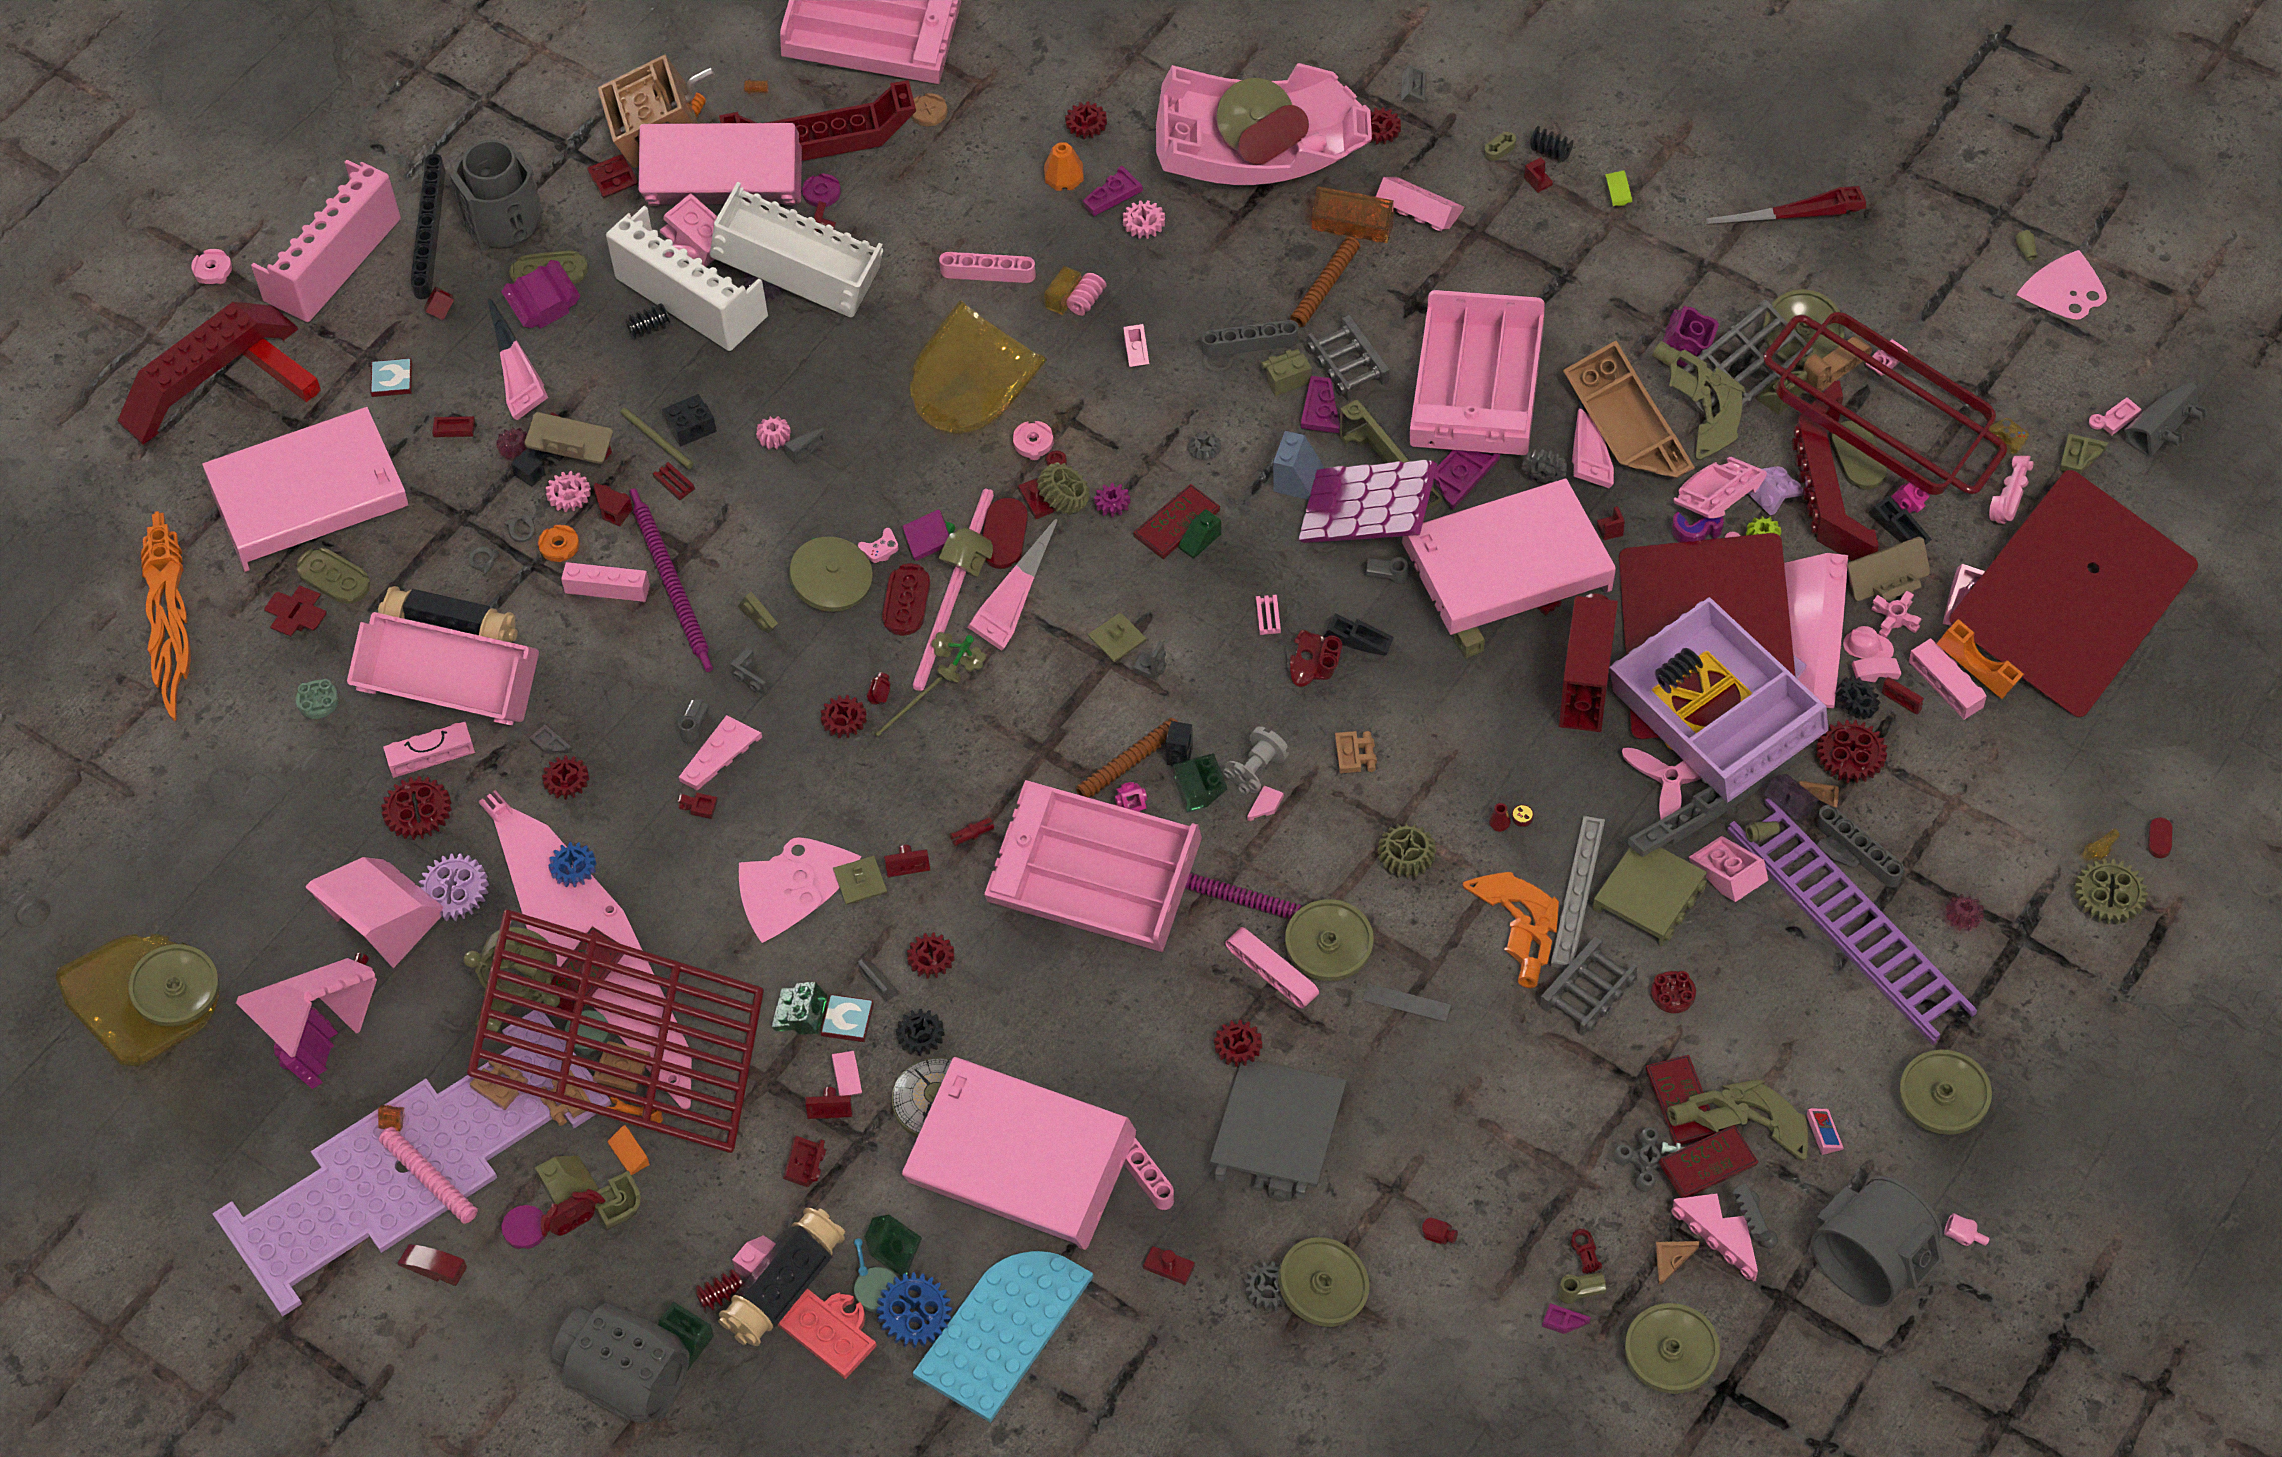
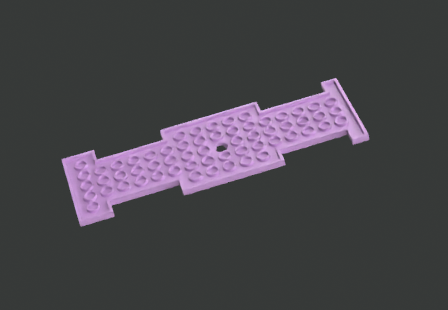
[212,1010,611,1317]

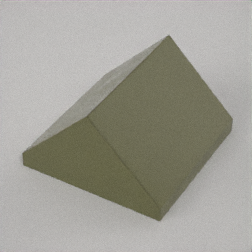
[1755,371,1807,415]

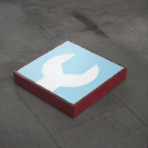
[371,358,412,397]
[821,994,874,1042]

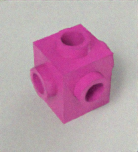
[1891,482,1930,513]
[1115,782,1147,812]

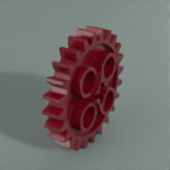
[1816,719,1887,783]
[381,776,452,840]

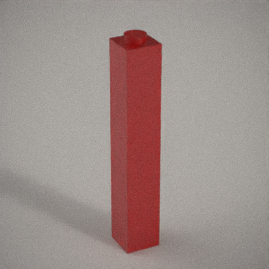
[241,338,321,403]

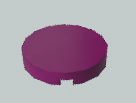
[802,173,841,207]
[501,1205,545,1249]

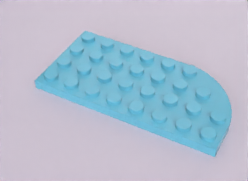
[913,1251,1093,1423]

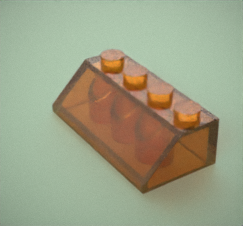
[1312,186,1394,243]

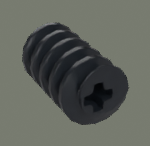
[1530,126,1573,162]
[626,303,670,340]
[1655,648,1703,693]

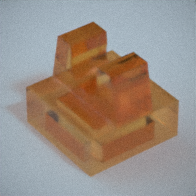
[378,1105,405,1132]

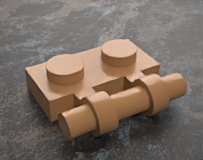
[1335,731,1377,773]
[469,1061,528,1110]
[540,1070,591,1126]

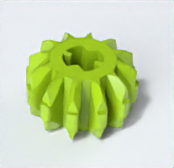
[1746,516,1781,537]

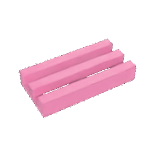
[1256,595,1281,635]

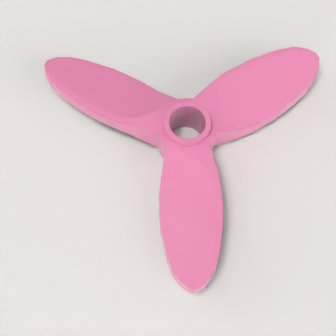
[1622,748,1701,820]

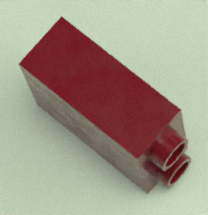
[1559,593,1618,732]

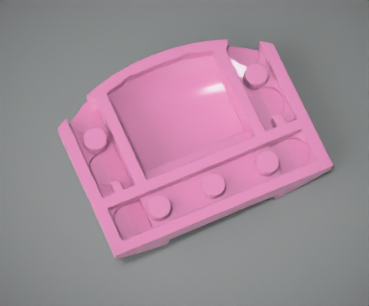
[1674,457,1767,518]

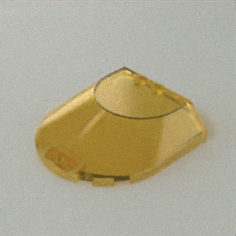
[910,300,1047,433]
[55,934,219,1067]

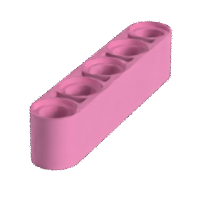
[939,252,1036,283]
[1225,927,1319,1009]
[1124,1138,1174,1210]

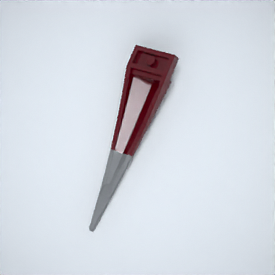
[1705,186,1866,224]

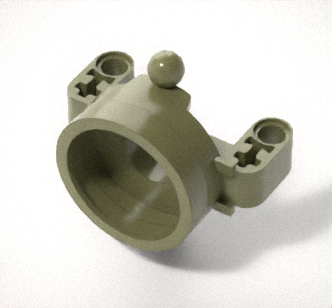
[464,927,560,1032]

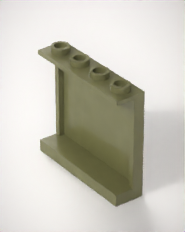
[1593,847,1708,947]

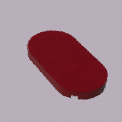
[1238,105,1309,164]
[983,498,1028,569]
[882,563,930,636]

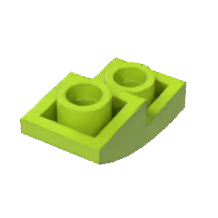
[1605,170,1632,206]

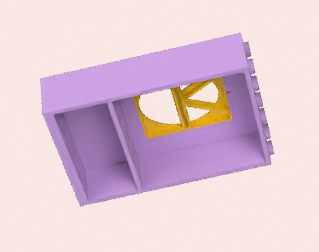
[1610,597,1828,803]

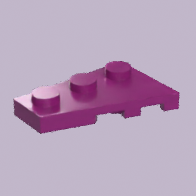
[1083,165,1143,216]
[1301,376,1340,433]

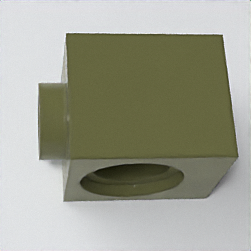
[1454,627,1485,659]

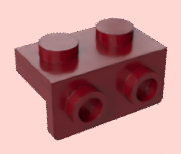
[783,1136,826,1188]

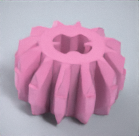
[756,416,791,450]

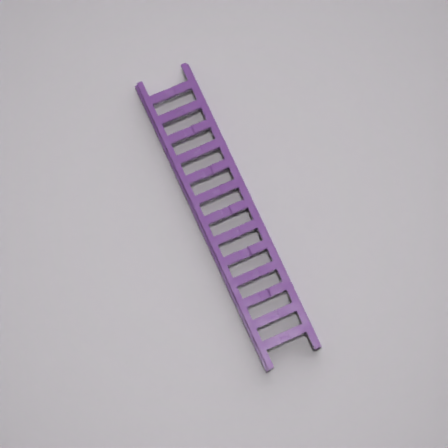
[1727,797,1977,1045]

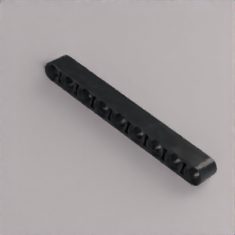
[410,153,446,300]

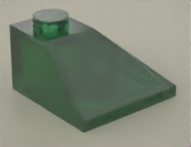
[865,1214,922,1276]

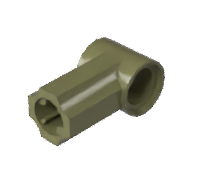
[1558,1273,1606,1304]

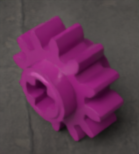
[1094,482,1131,518]

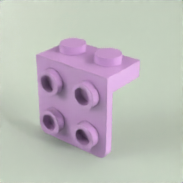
[1748,466,1803,515]

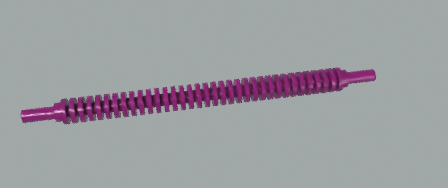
[629,488,713,672]
[1185,872,1302,919]

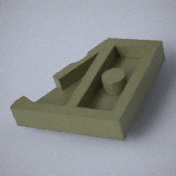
[2060,434,2108,474]
[738,592,778,633]

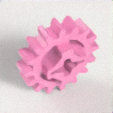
[1123,200,1165,239]
[546,471,591,512]

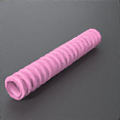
[379,1127,478,1224]

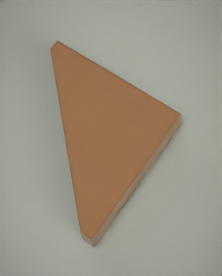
[1798,781,1839,807]
[1656,1241,1699,1284]

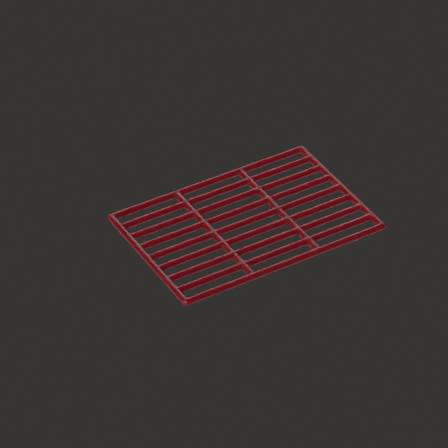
[467,909,764,1153]

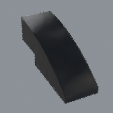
[1869,495,1932,545]
[1323,613,1394,655]

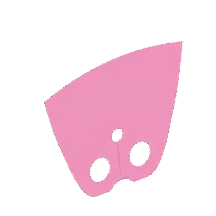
[2016,250,2107,320]
[769,838,861,909]
[739,861,821,943]

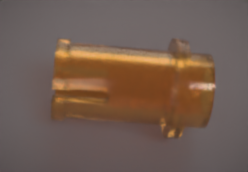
[744,79,768,94]

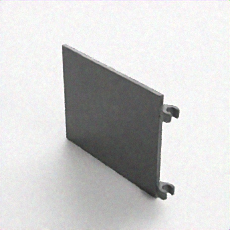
[1210,1060,1347,1200]

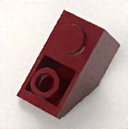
[593,482,633,527]

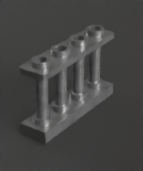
[1306,315,1390,400]
[1540,937,1638,1036]

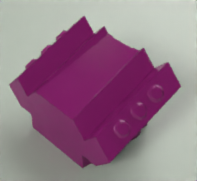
[501,260,581,329]
[1663,305,1719,369]
[274,1006,338,1089]

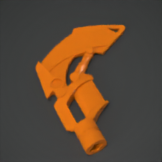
[1463,872,1559,988]

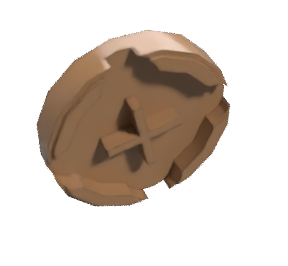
[911,93,948,127]

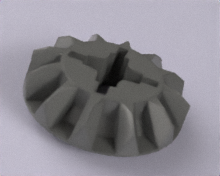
[1189,431,1221,460]

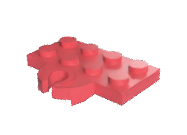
[777,1289,877,1379]

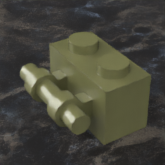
[1261,349,1312,396]

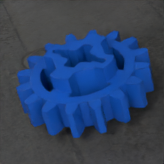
[548,842,597,887]

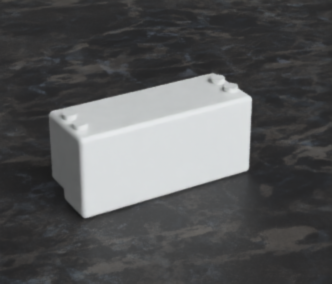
[710,182,883,317]
[606,206,768,351]

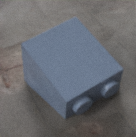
[1273,431,1324,500]

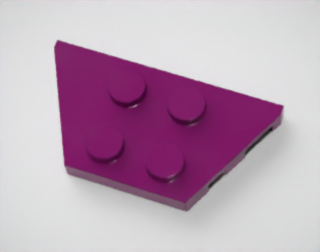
[1433,450,1500,510]

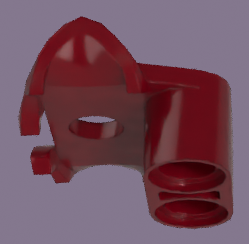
[1290,629,1342,687]
[541,1189,605,1237]

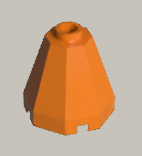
[1044,142,1084,191]

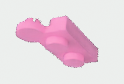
[2089,397,2142,435]

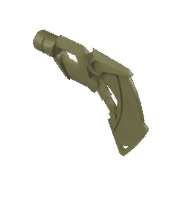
[1652,341,1745,460]
[1667,1079,1808,1161]

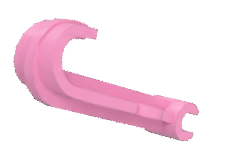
[1989,456,2034,524]

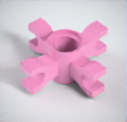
[1872,591,1922,638]

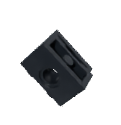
[662,394,717,447]

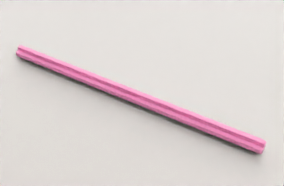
[913,489,994,691]

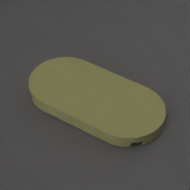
[509,250,588,284]
[1831,421,1887,490]
[297,548,370,604]

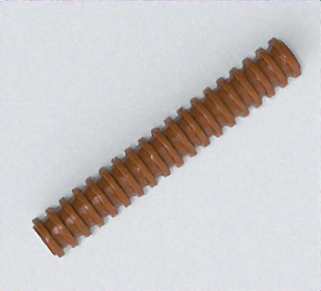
[1290,236,1360,327]
[1076,717,1178,798]

